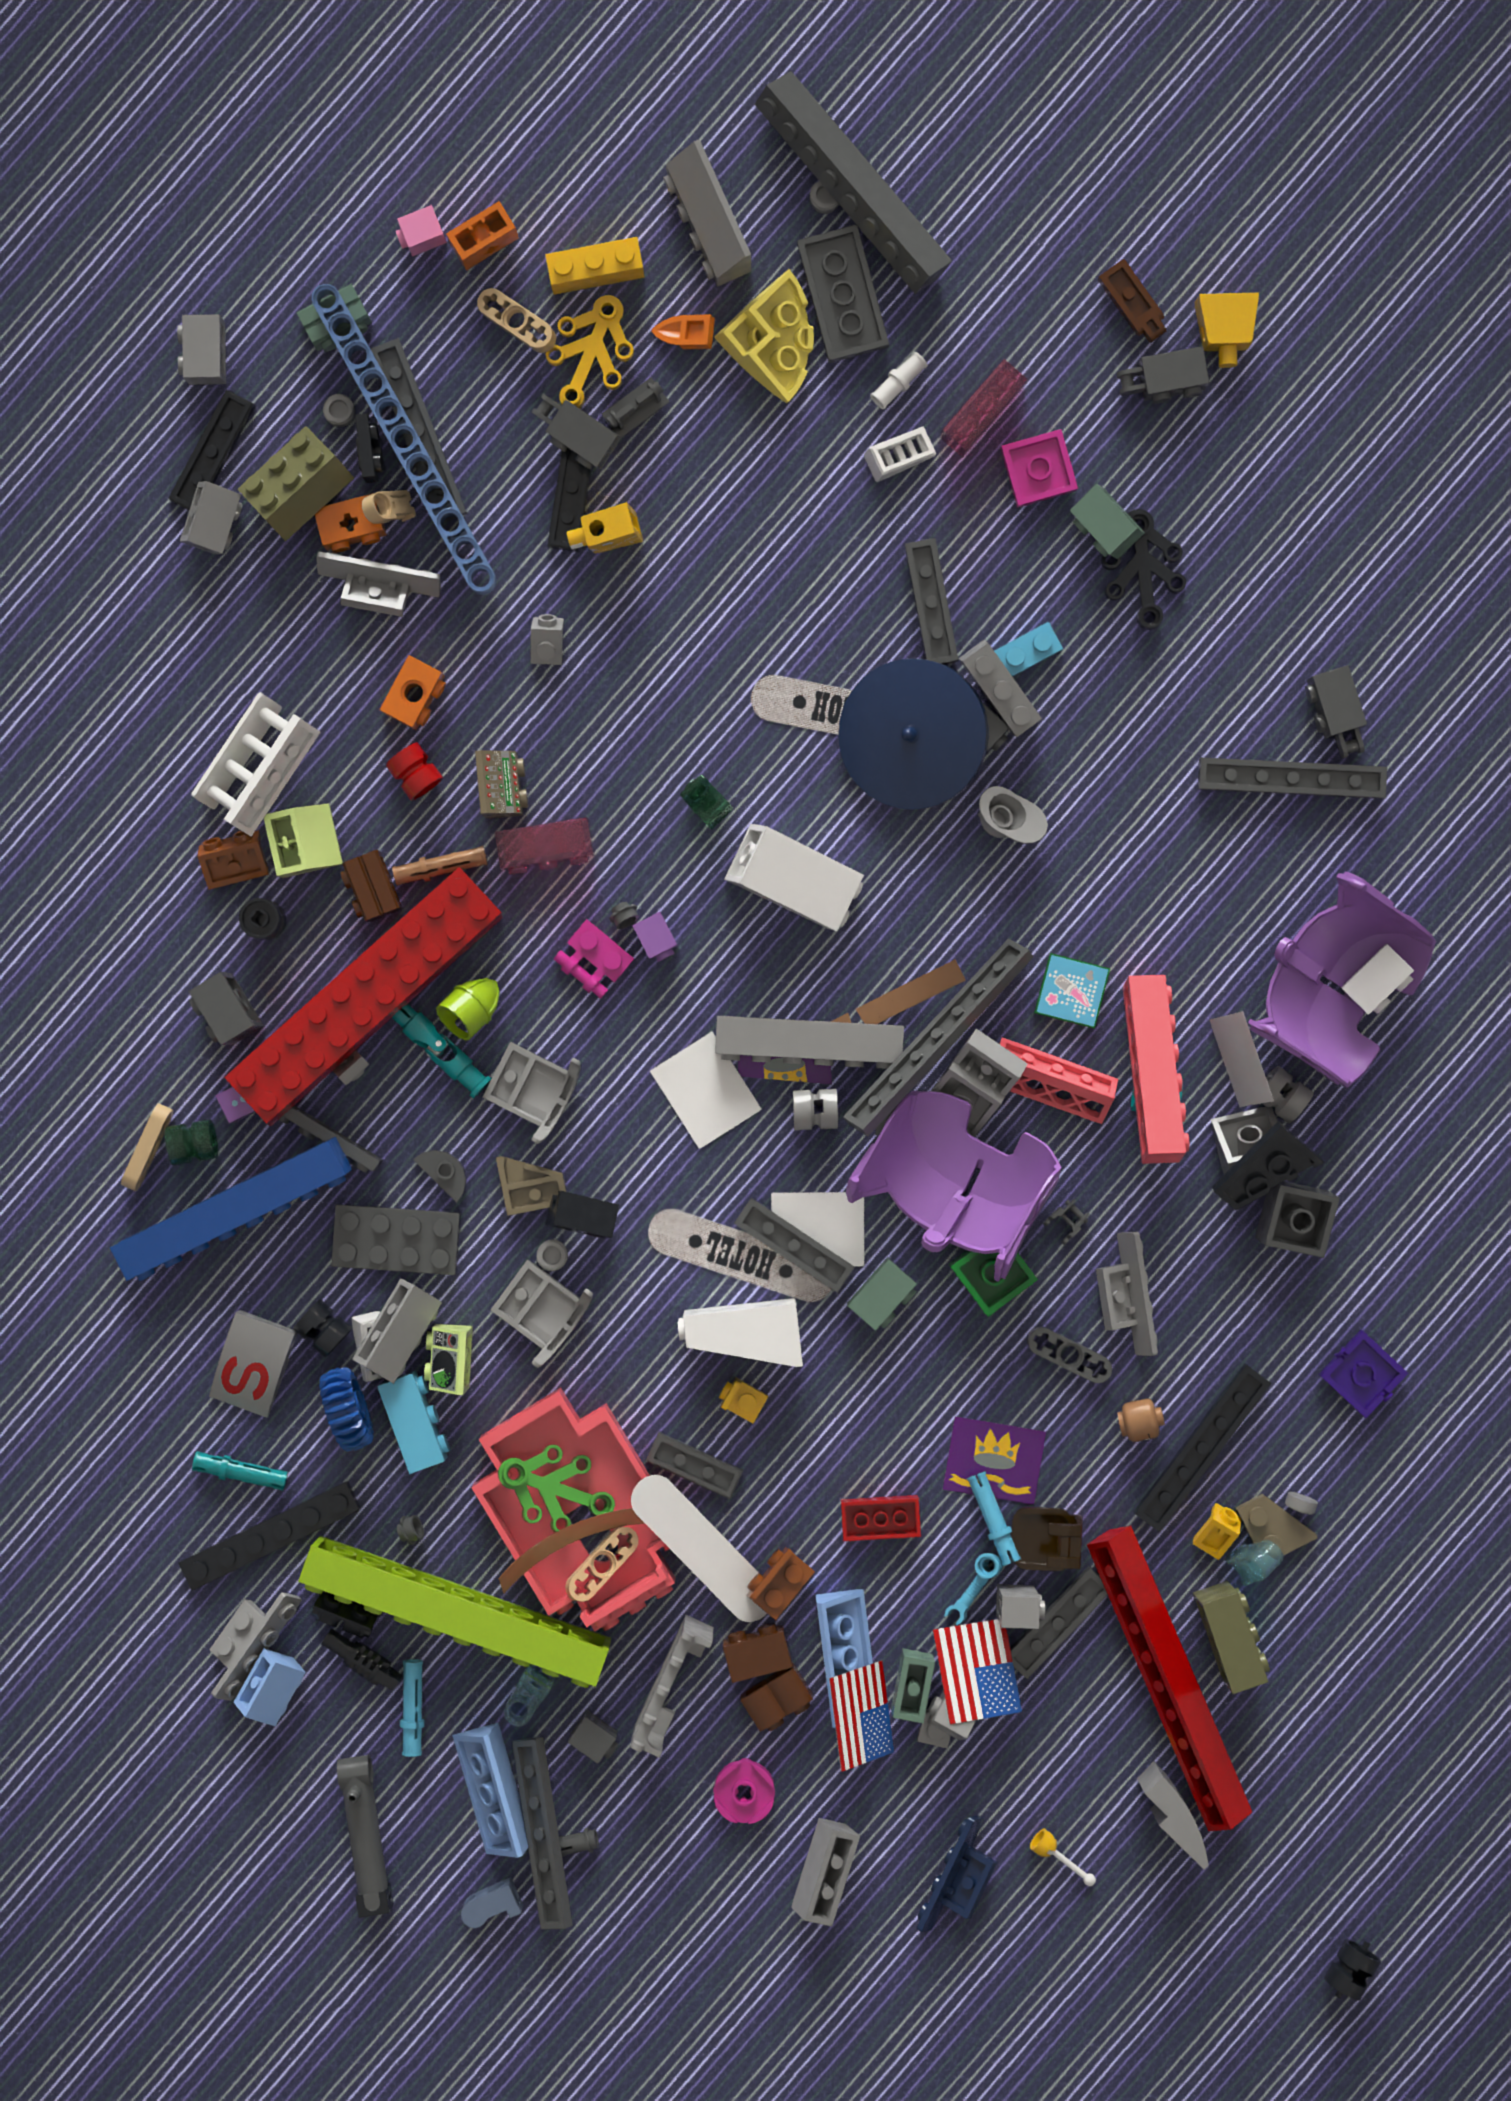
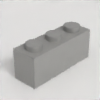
[958,640,1042,737]
[352,1279,442,1384]
[791,1818,860,1926]

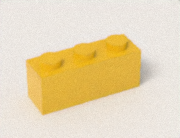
[545,237,645,295]

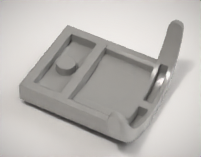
[483,1042,581,1144]
[491,1260,593,1368]

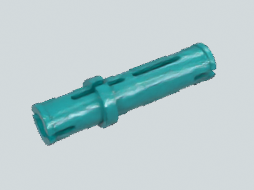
[192,1451,288,1491]

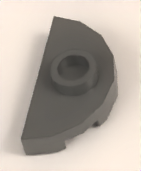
[413,1150,466,1203]

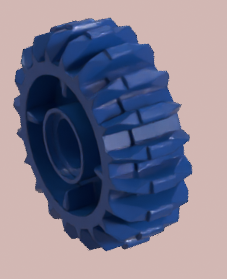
[319,1367,374,1452]

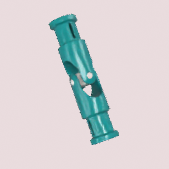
[392,1004,492,1099]

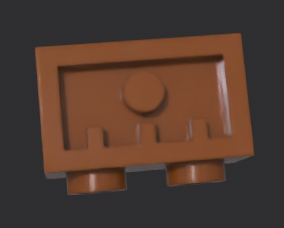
[197,830,269,890]
[746,1547,815,1620]

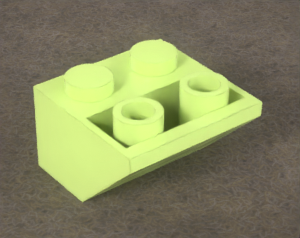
[264,803,343,878]

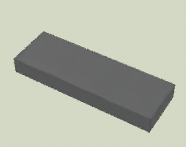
[646,1432,743,1499]

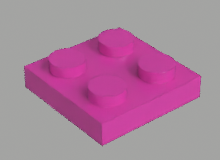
[1000,429,1078,508]

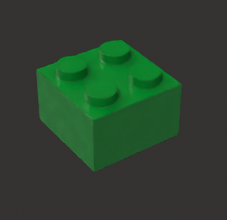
[948,1250,1038,1317]

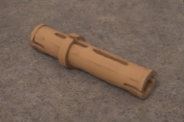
[392,845,488,886]

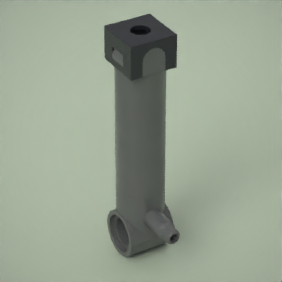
[337,1755,394,1918]

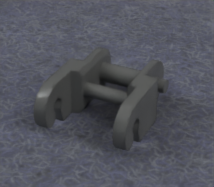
[1043,1199,1090,1245]

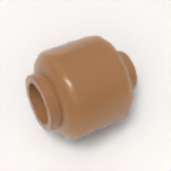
[1117,1398,1165,1442]

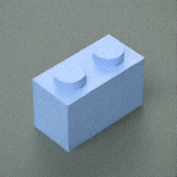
[233,1648,305,1726]

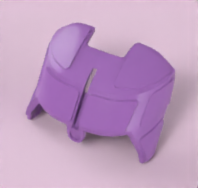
[1248,872,1436,1088]
[846,1091,1062,1282]

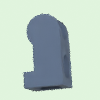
[461,1877,523,1928]

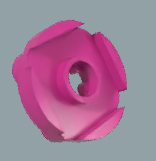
[713,1758,775,1824]

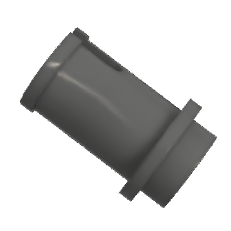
[559,1827,599,1857]

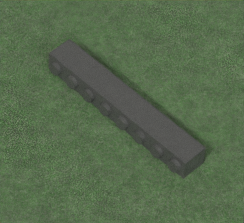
[754,71,952,294]

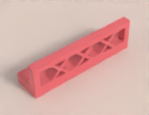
[999,1037,1118,1124]

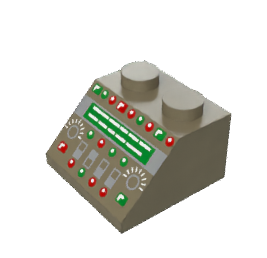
[475,750,528,819]

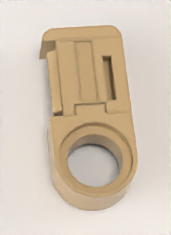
[362,490,416,524]

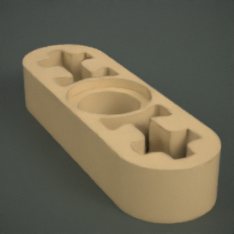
[477,288,556,353]
[121,1103,174,1192]
[565,1527,639,1602]

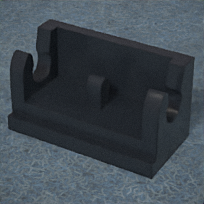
[545,1191,619,1239]

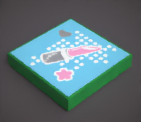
[1034,953,1110,1029]

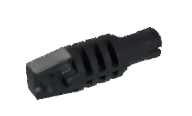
[321,1628,402,1691]

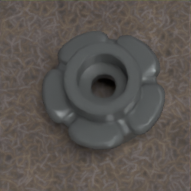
[609,902,639,929]
[397,1515,424,1545]

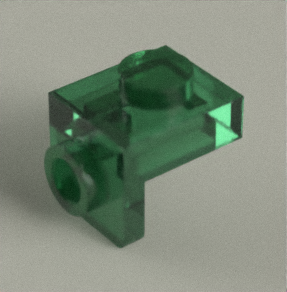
[680,774,734,830]

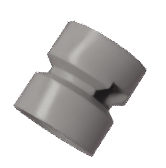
[1262,1066,1314,1124]
[793,1089,838,1130]

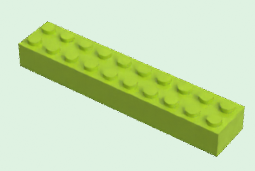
[298,1535,611,1688]

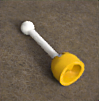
[1030,1828,1096,1886]

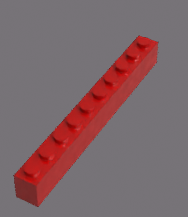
[1087,1525,1252,1831]

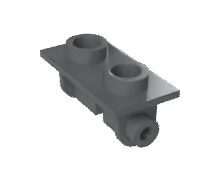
[602,377,670,438]

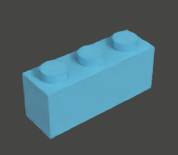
[377,1370,450,1474]

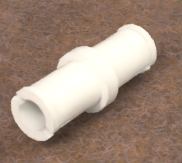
[870,352,928,409]

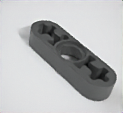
[1027,1326,1112,1383]

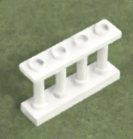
[191,692,320,836]

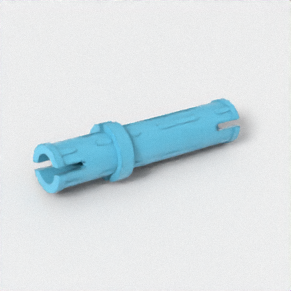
[967,1471,1021,1566]
[400,1659,425,1757]

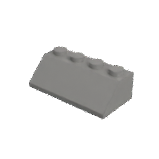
[663,139,751,287]

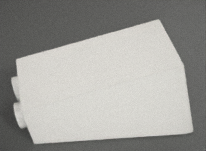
[724,824,864,931]
[678,1298,803,1367]

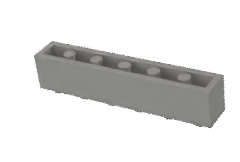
[715,1016,904,1069]

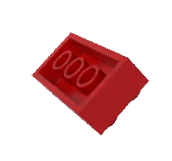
[840,1495,921,1541]

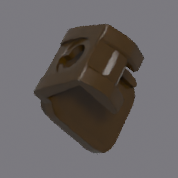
[1011,1506,1083,1571]

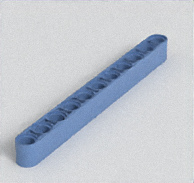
[312,284,497,595]

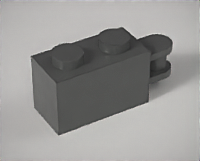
[1116,346,1210,404]
[531,393,622,470]
[1305,665,1367,759]

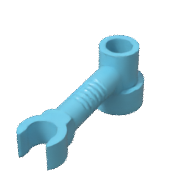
[944,1553,1003,1625]

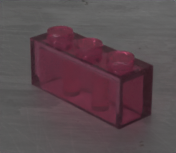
[940,359,1027,458]
[495,817,595,875]

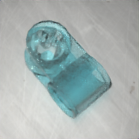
[1225,1540,1284,1586]
[504,1664,556,1726]

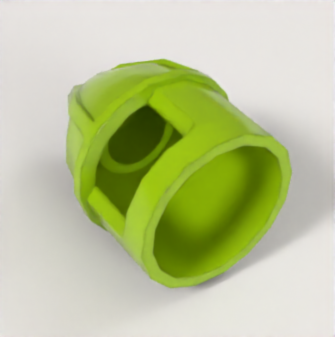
[436,978,500,1040]

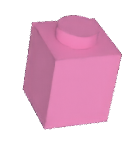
[395,205,447,257]

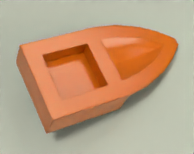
[651,314,715,349]

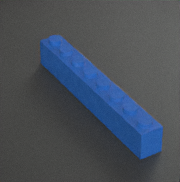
[110,1136,352,1281]

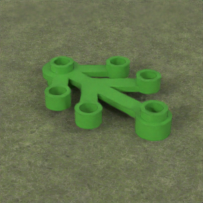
[498,1445,615,1533]

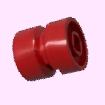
[385,742,444,801]

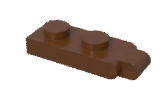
[1097,259,1167,343]

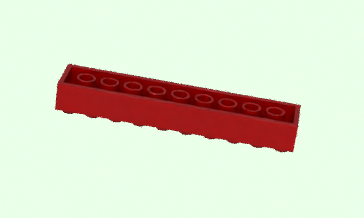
[224,867,503,1126]

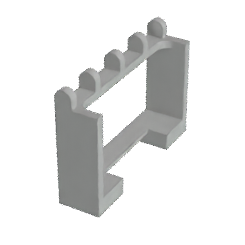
[630,1614,714,1758]

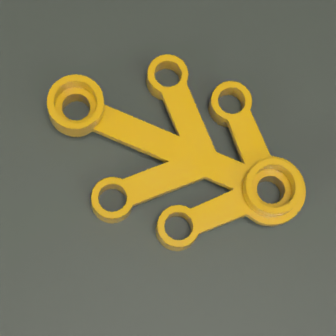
[545,295,634,409]

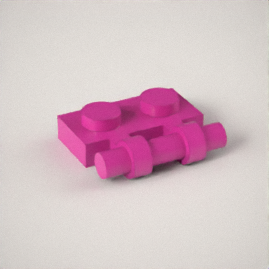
[553,919,634,999]

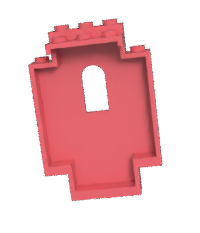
[471,1387,676,1632]

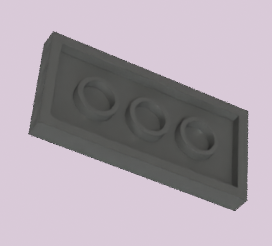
[797,225,889,363]
[331,1204,461,1275]

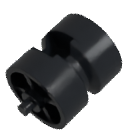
[1324,1939,1381,2001]

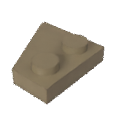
[496,1156,567,1216]
[1235,1494,1318,1565]

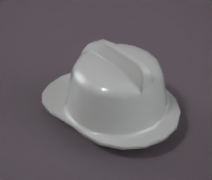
[978,786,1048,844]

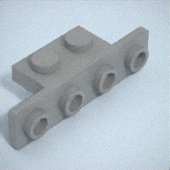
[316,552,441,617]
[1096,1232,1158,1356]
[209,1592,302,1701]

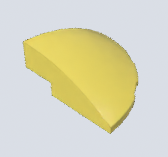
[714,269,814,403]

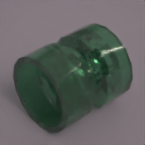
[165,1119,218,1166]

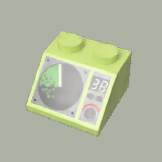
[424,1324,473,1395]

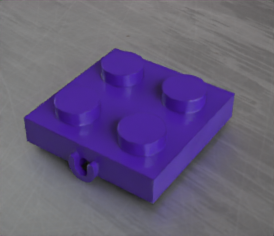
[1318,1330,1408,1418]

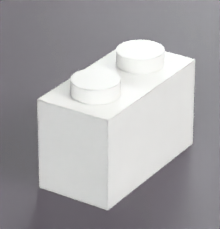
[1341,944,1414,1015]

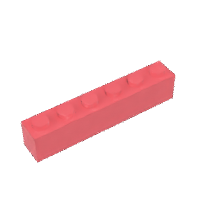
[1123,975,1190,1164]

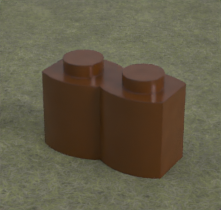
[740,1662,813,1732]

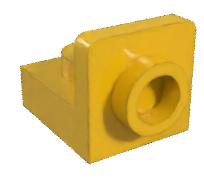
[718,1377,768,1424]
[1193,1503,1241,1560]

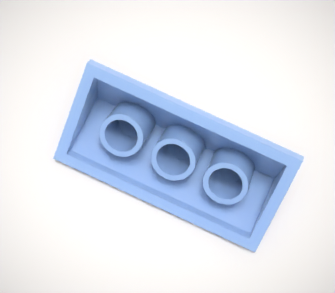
[816,1589,873,1728]
[452,1723,528,1858]

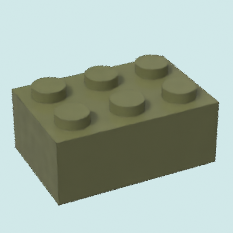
[237,426,354,542]
[1193,1581,1270,1694]

